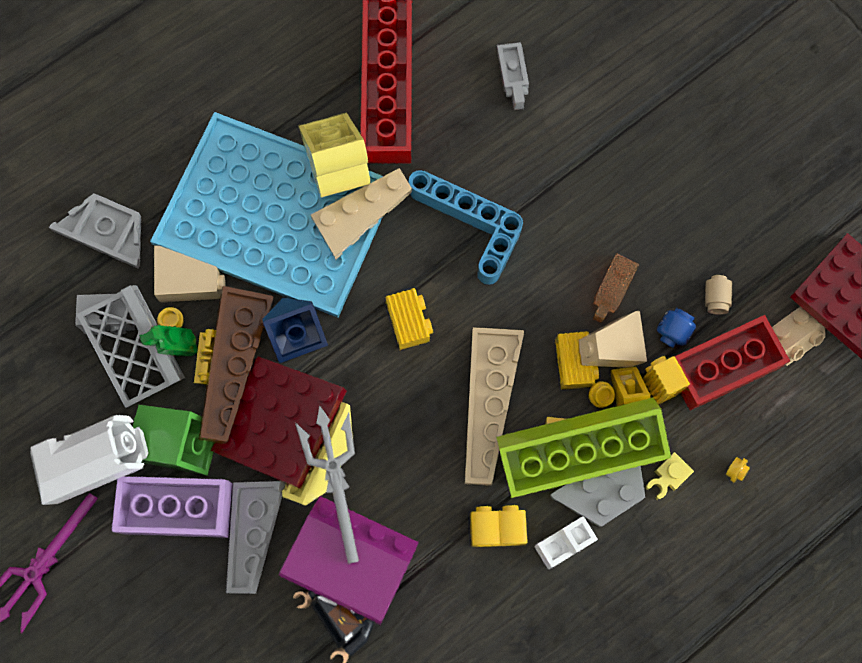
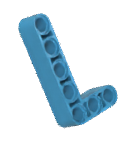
[409,170,523,285]

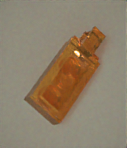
[593,253,639,323]

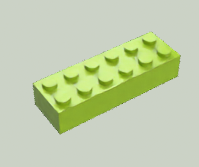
[496,398,671,498]

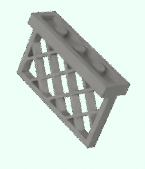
[76,285,185,408]

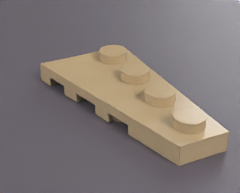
[311,168,412,260]

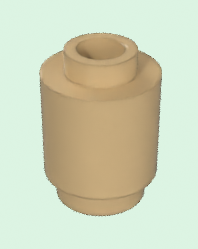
[705,275,732,315]

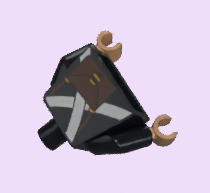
[293,590,374,663]

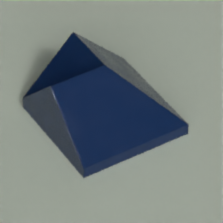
[262,298,328,363]

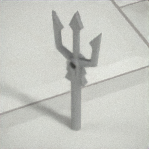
[295,407,359,564]

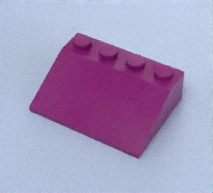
[279,496,419,624]

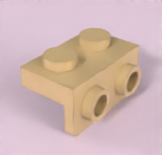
[772,306,825,366]

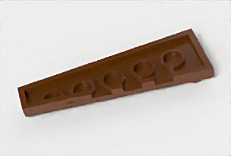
[198,286,273,444]

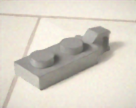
[497,42,529,110]

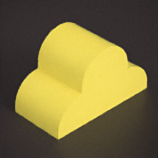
[299,113,370,198]

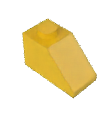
[611,367,650,406]

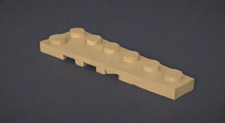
[465,327,524,486]

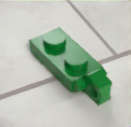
[139,325,198,356]

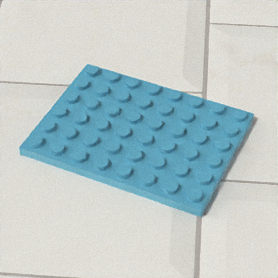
[150,112,383,318]

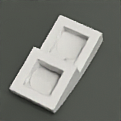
[534,516,598,570]

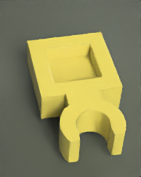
[645,452,694,500]

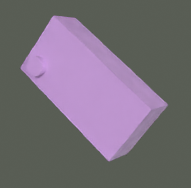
[112,477,233,538]

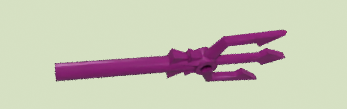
[0,492,98,633]

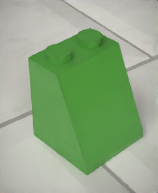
[133,405,215,476]

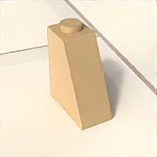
[154,246,226,302]
[579,311,647,368]

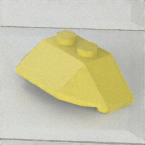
[282,402,353,506]

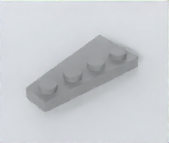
[226,481,286,594]

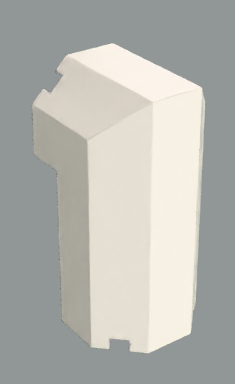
[30,415,148,505]

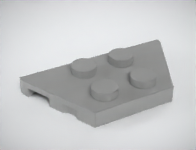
[49,193,141,269]
[550,466,645,527]

